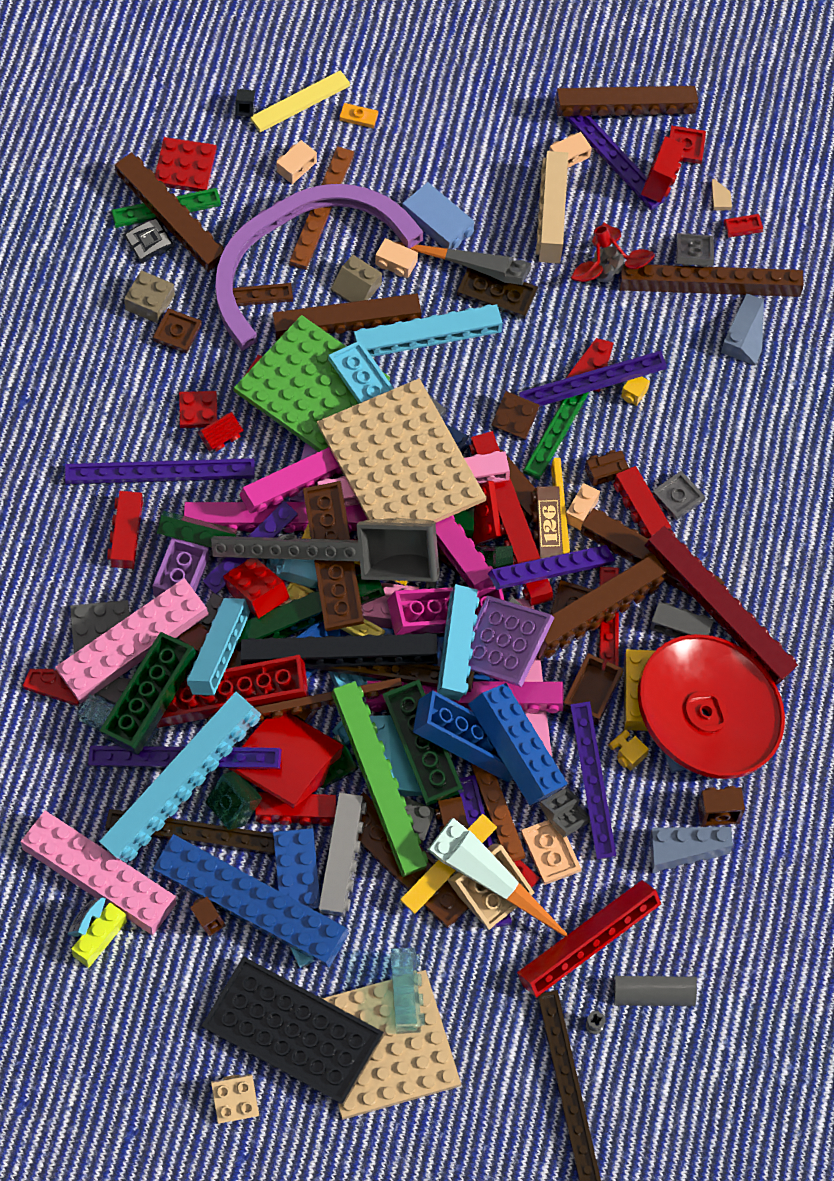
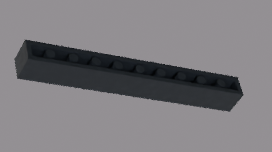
[240,633,438,668]

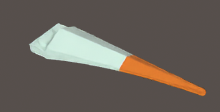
[427,818,567,936]

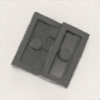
[539,787,590,837]

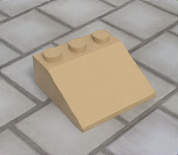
[448,844,535,930]

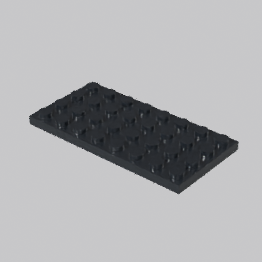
[201,956,385,1106]

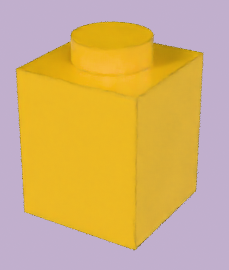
[621,376,650,406]

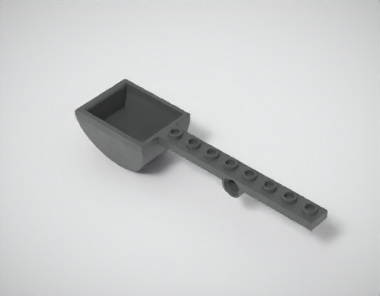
[211,518,440,582]

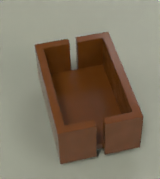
[563,653,623,726]

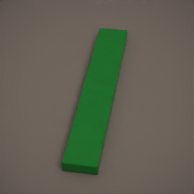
[111,188,221,228]
[523,392,589,481]

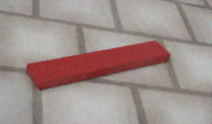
[599,567,619,671]

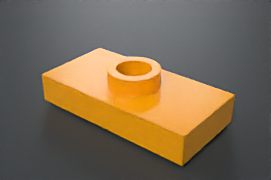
[340,103,378,129]

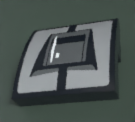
[123,217,175,264]

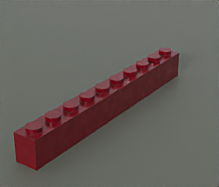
[644,526,798,685]

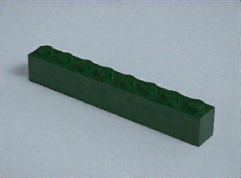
[237,573,385,651]

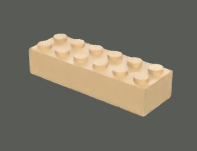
[536,151,569,264]

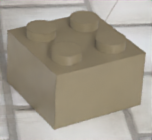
[124,270,175,324]

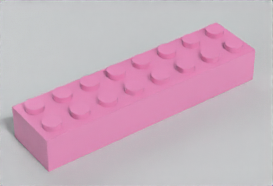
[55,578,209,704]
[21,811,176,936]

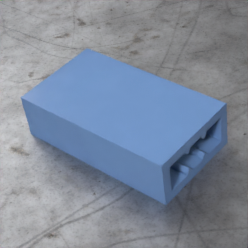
[402,182,474,249]

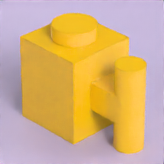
[608,730,649,771]

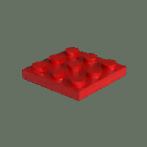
[155,137,217,192]

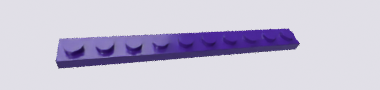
[65,458,255,484]
[88,746,282,769]

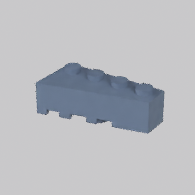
[650,827,733,873]

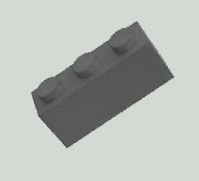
[650,602,714,638]

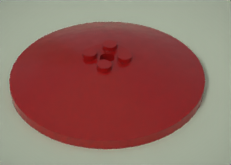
[638,634,785,779]

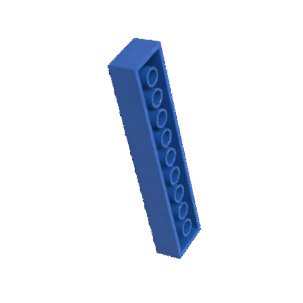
[153,834,349,968]

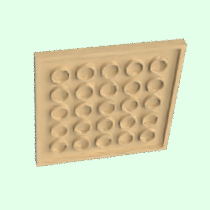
[322,970,461,1120]

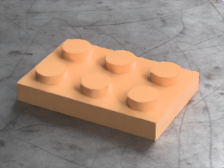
[521,820,581,885]

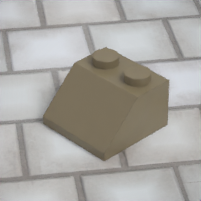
[331,255,382,302]

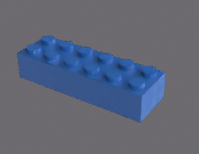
[468,683,568,806]
[413,690,513,782]

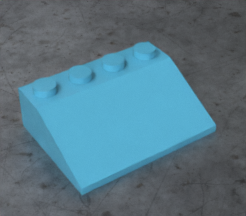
[369,715,423,797]

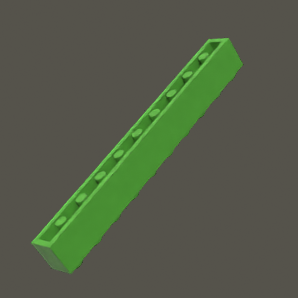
[331,681,428,877]

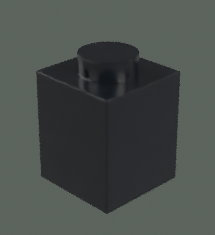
[235,89,255,117]

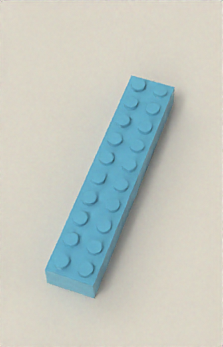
[99,692,261,863]

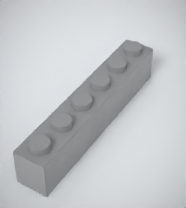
[319,793,367,917]

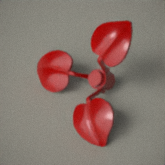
[571,222,655,282]

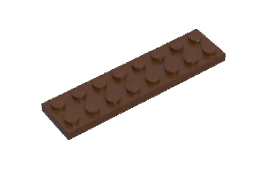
[303,481,364,631]
[358,792,469,929]

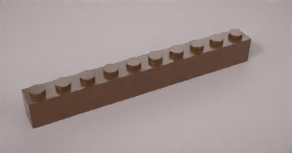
[619,264,804,297]

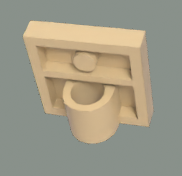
[211,1074,259,1124]

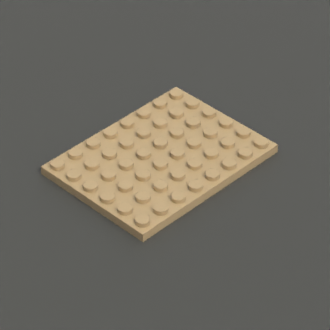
[317,378,486,522]

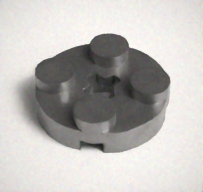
[592,246,624,282]

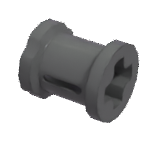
[585,1011,605,1035]

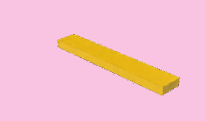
[551,458,570,554]
[400,814,497,914]

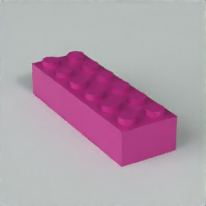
[387,585,505,635]

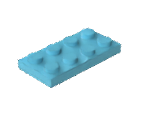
[328,340,394,404]

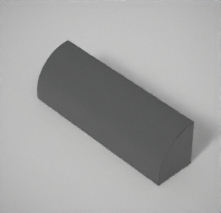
[613,976,697,1006]

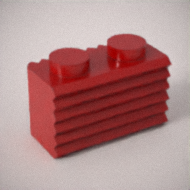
[198,411,243,452]

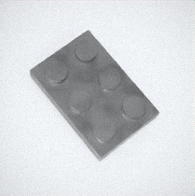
[677,233,714,267]

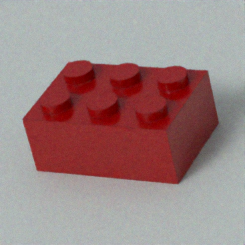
[641,136,685,203]
[223,558,290,619]

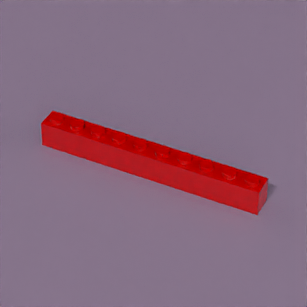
[469,431,553,606]

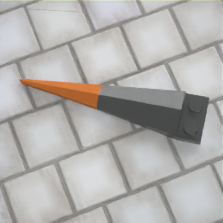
[395,242,531,285]

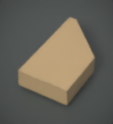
[711,179,732,210]

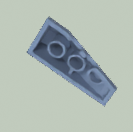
[721,294,764,366]

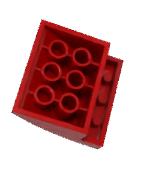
[228,713,344,808]

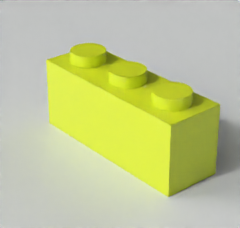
[71,903,127,968]

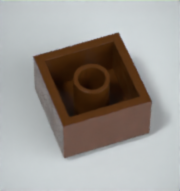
[697,786,745,827]

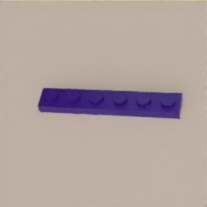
[203,501,298,594]

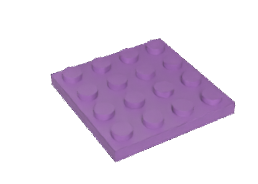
[468,595,554,687]

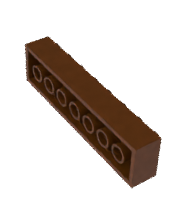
[536,554,667,660]

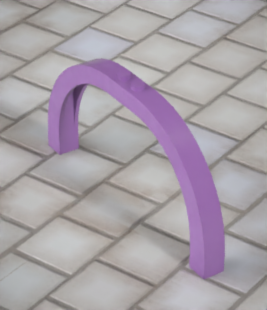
[216,184,423,351]

